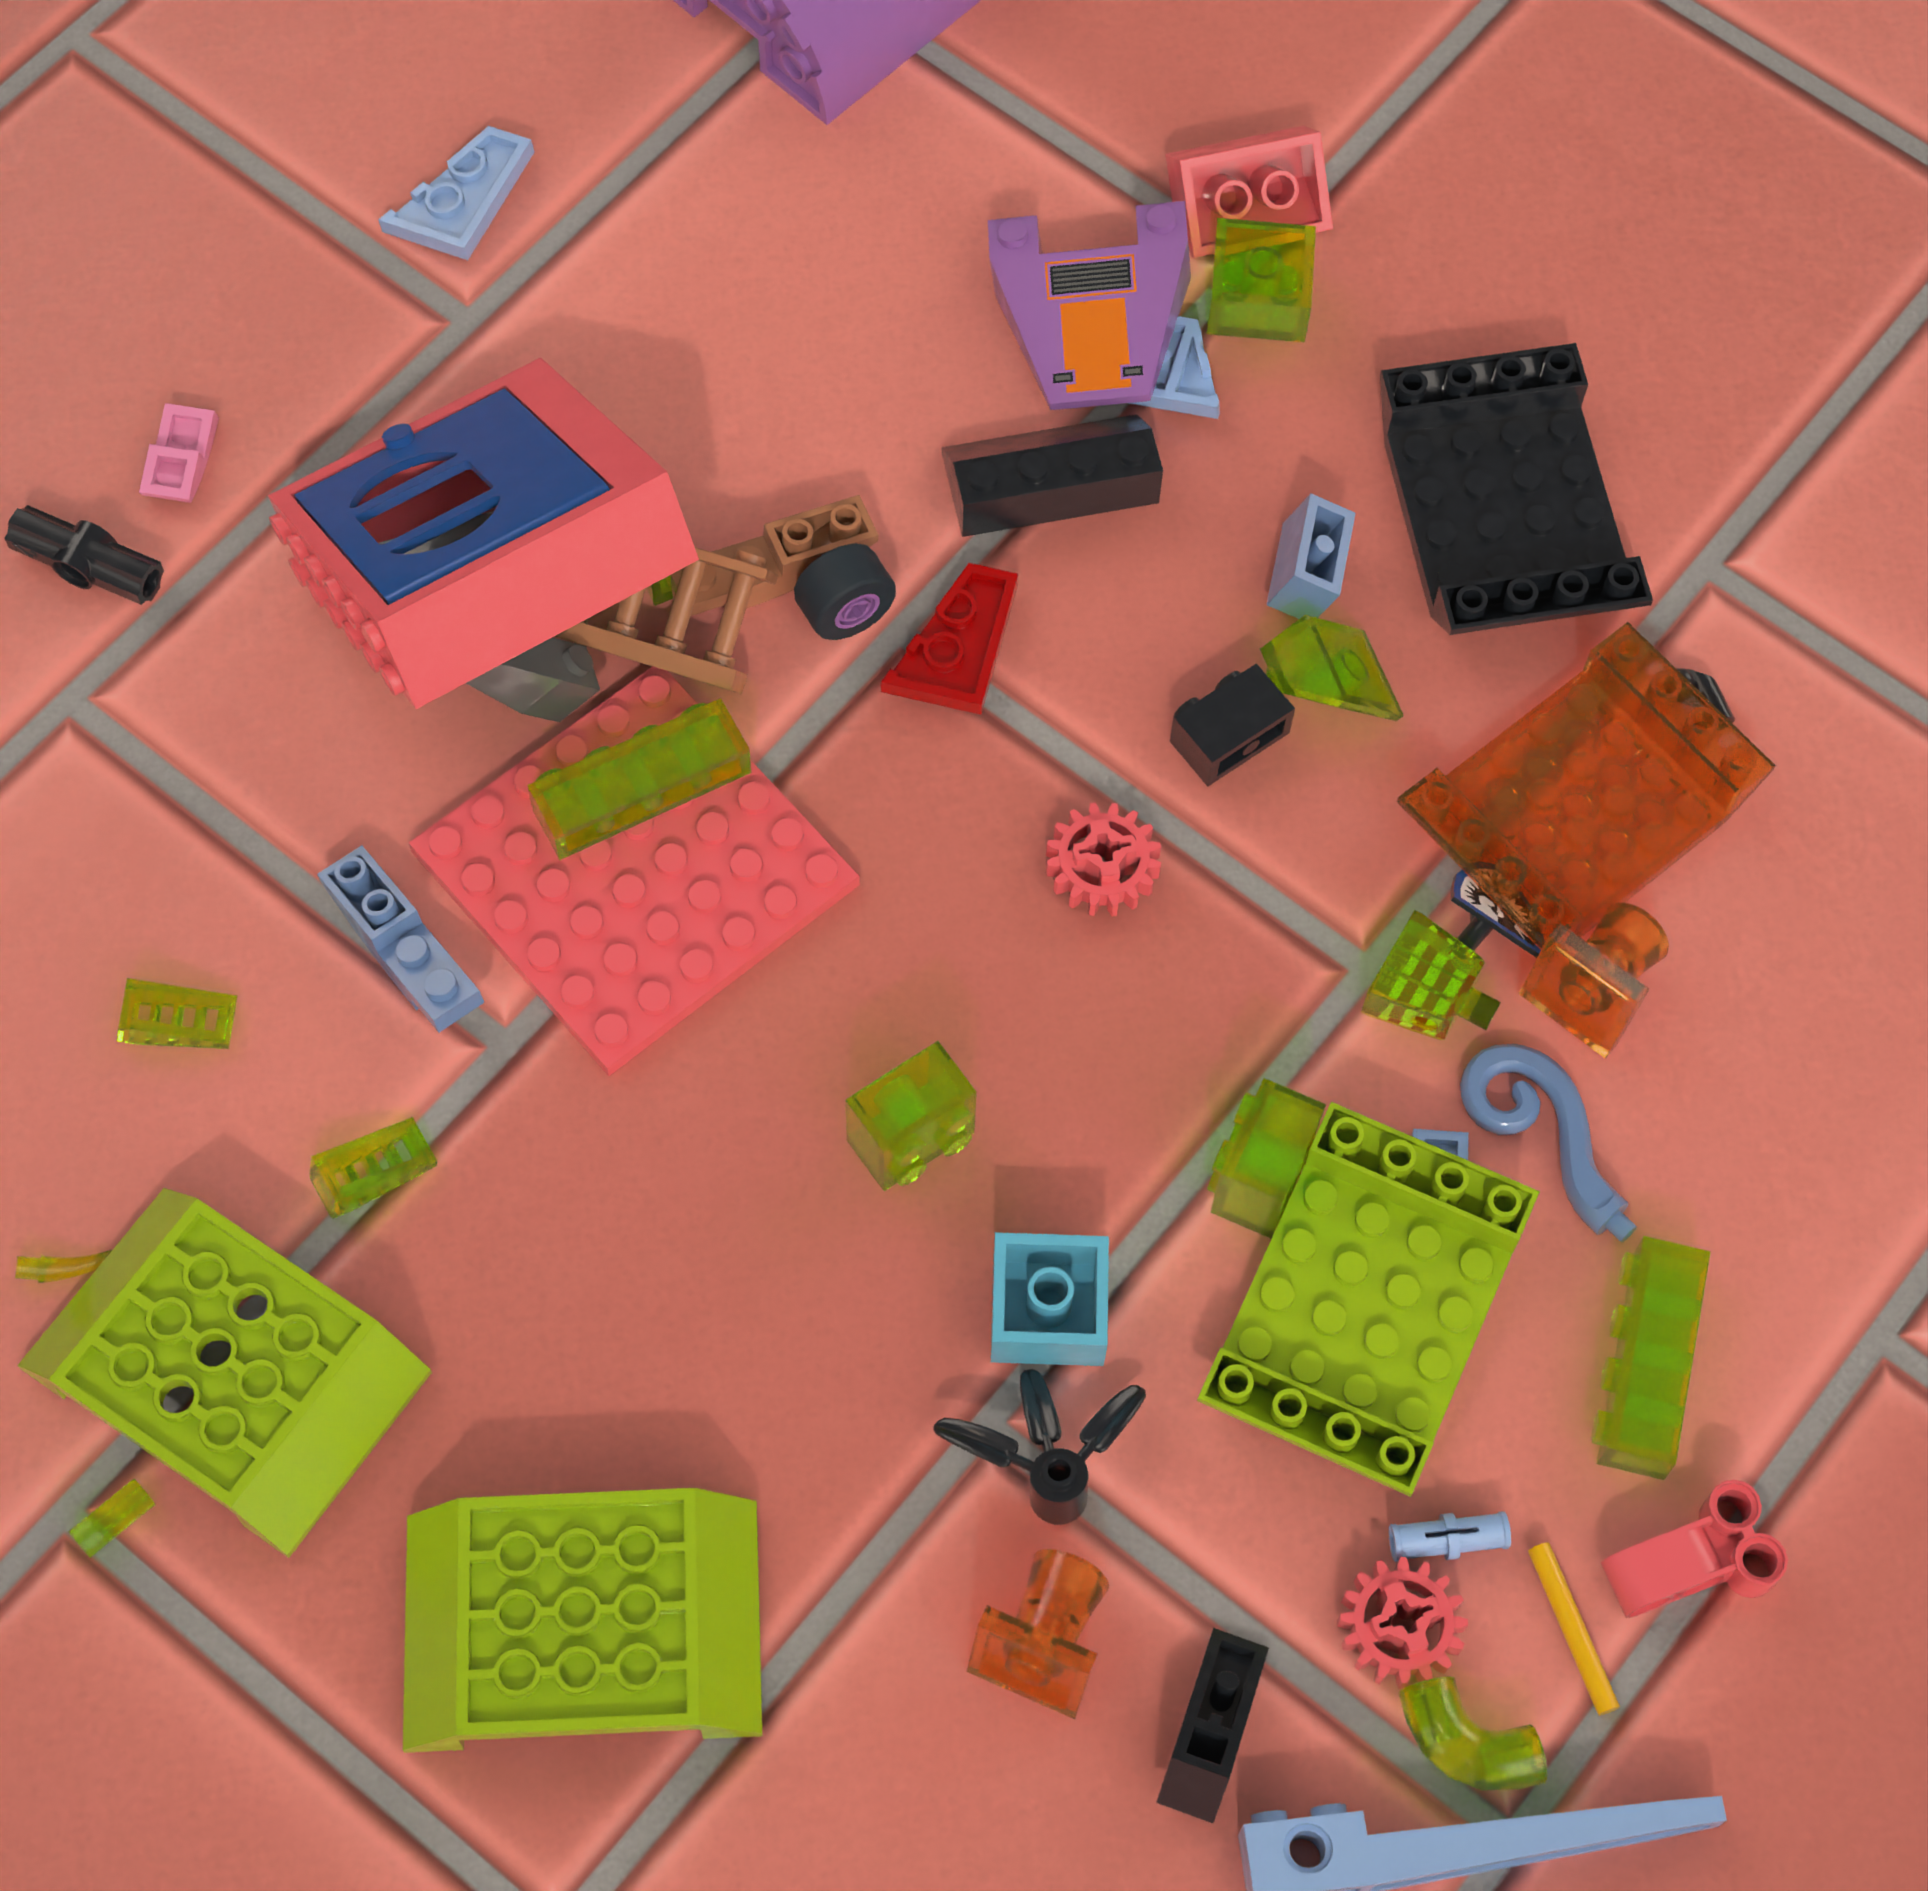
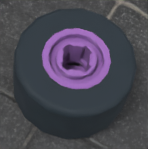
[794,543,896,640]

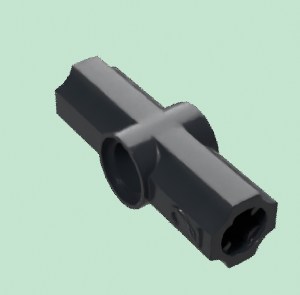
[5,505,164,605]

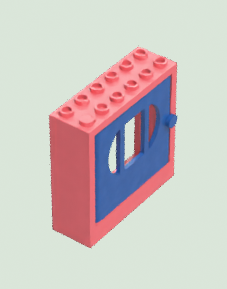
[268,357,699,709]

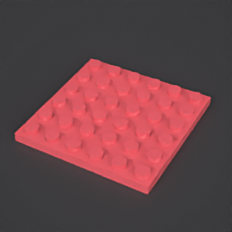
[409,666,860,1076]

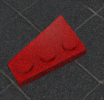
[880,563,1019,715]

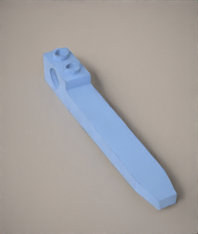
[1238,1796,1727,1891]

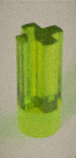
[68,1478,156,1558]

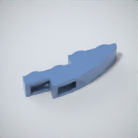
[317,845,485,1033]

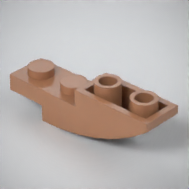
[667,495,879,616]

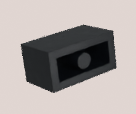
[1170,663,1295,786]

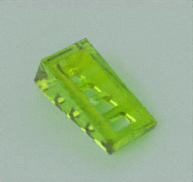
[116,978,237,1049]
[309,1117,437,1219]

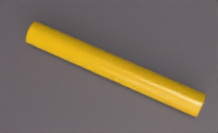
[1528,1542,1620,1716]

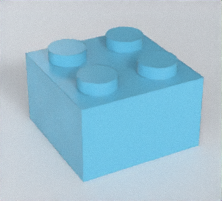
[990,1232,1109,1366]

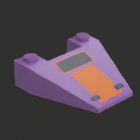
[988,201,1191,410]

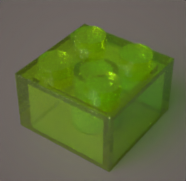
[1207,218,1316,343]
[845,1041,977,1191]
[1207,1078,1326,1239]

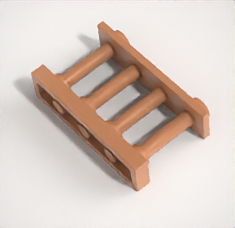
[555,547,778,694]

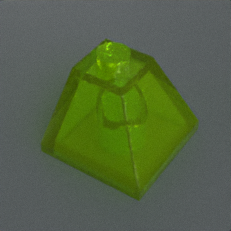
[1260,615,1404,721]

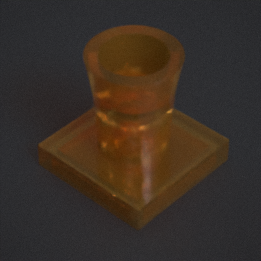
[1518,902,1669,1059]
[967,1549,1110,1719]

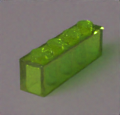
[527,698,752,860]
[1591,1236,1711,1480]

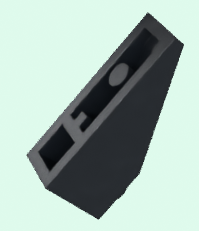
[1156,1628,1269,1823]

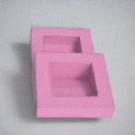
[139,403,219,503]

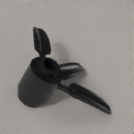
[933,1369,1146,1525]

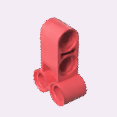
[1601,1479,1788,1618]

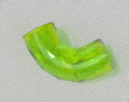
[1398,1676,1547,1790]

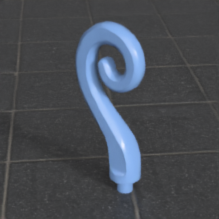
[1460,1044,1637,1243]

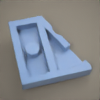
[1130,316,1220,419]

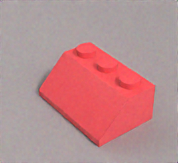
[1165,126,1333,258]

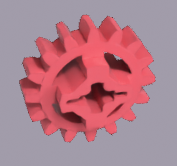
[1046,802,1161,916]
[1337,1557,1468,1690]

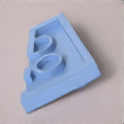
[378,126,534,260]

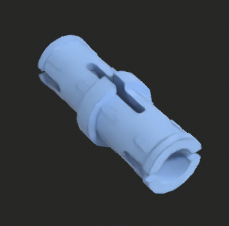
[1388,1511,1511,1562]

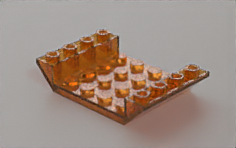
[1397,622,1776,953]

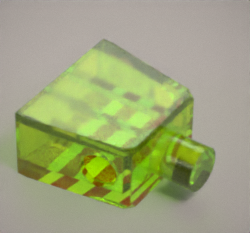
[1361,910,1502,1040]

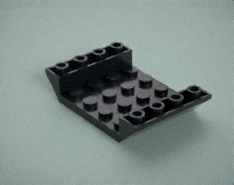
[1380,343,1653,635]

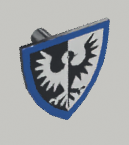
[1449,865,1541,961]

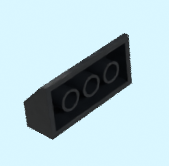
[942,414,1163,537]

